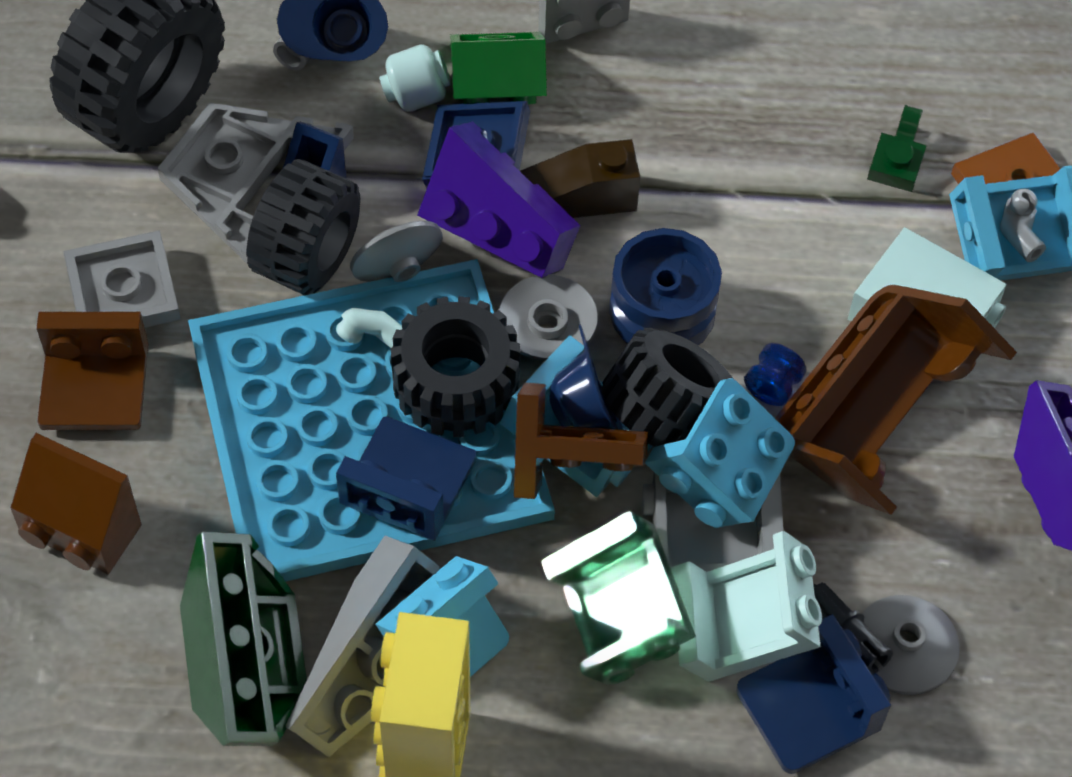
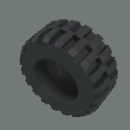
[49,0,225,153]

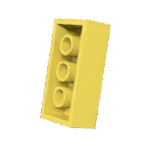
[371,612,471,777]

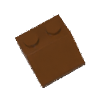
[10,433,142,575]

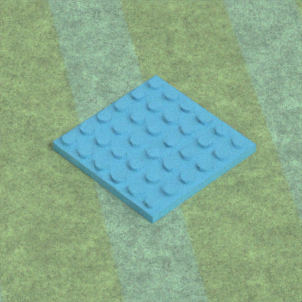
[188,259,555,582]

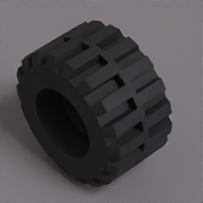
[246,159,361,295]
[391,296,520,437]
[601,328,733,447]

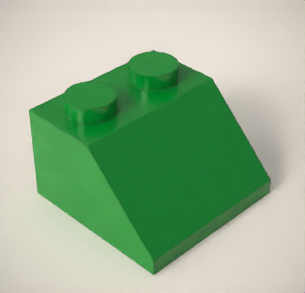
[450,32,547,105]

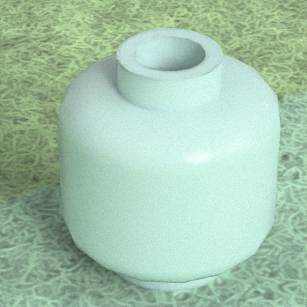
[379,44,452,112]

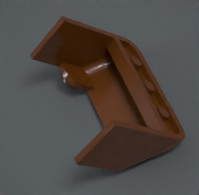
[775,285,1017,515]

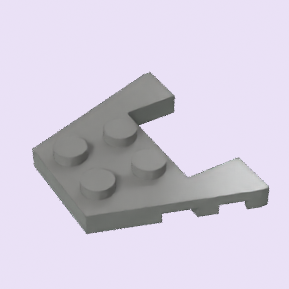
[157,103,354,263]

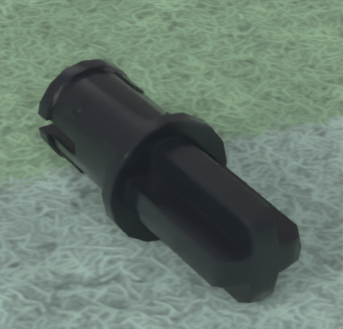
[813,582,893,674]

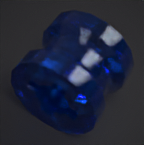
[744,343,807,406]

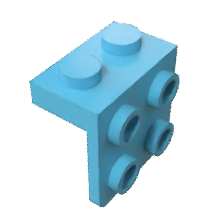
[645,378,795,528]
[376,556,509,677]

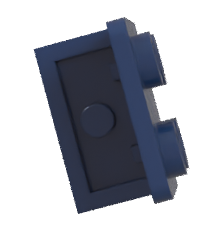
[736,614,891,774]

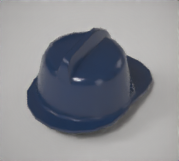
[276,0,389,62]
[549,324,624,430]

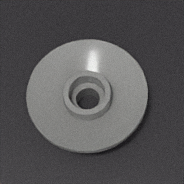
[350,221,443,282]
[499,275,598,361]
[862,595,960,695]

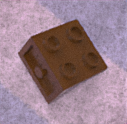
[36,312,149,430]

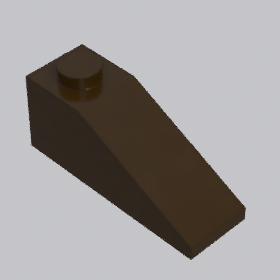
[520,139,641,218]

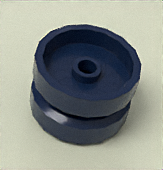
[609,228,722,345]

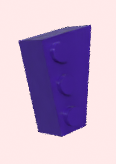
[417,121,581,278]

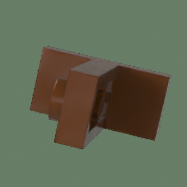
[514,383,648,499]

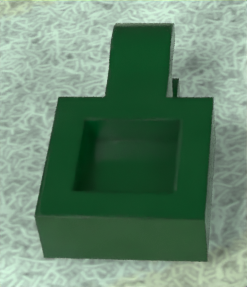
[867,105,927,192]

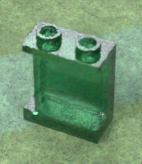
[542,511,696,685]

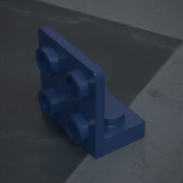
[336,417,476,541]

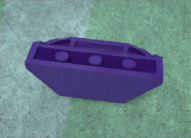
[1013,380,1072,551]

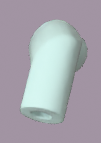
[336,308,402,348]

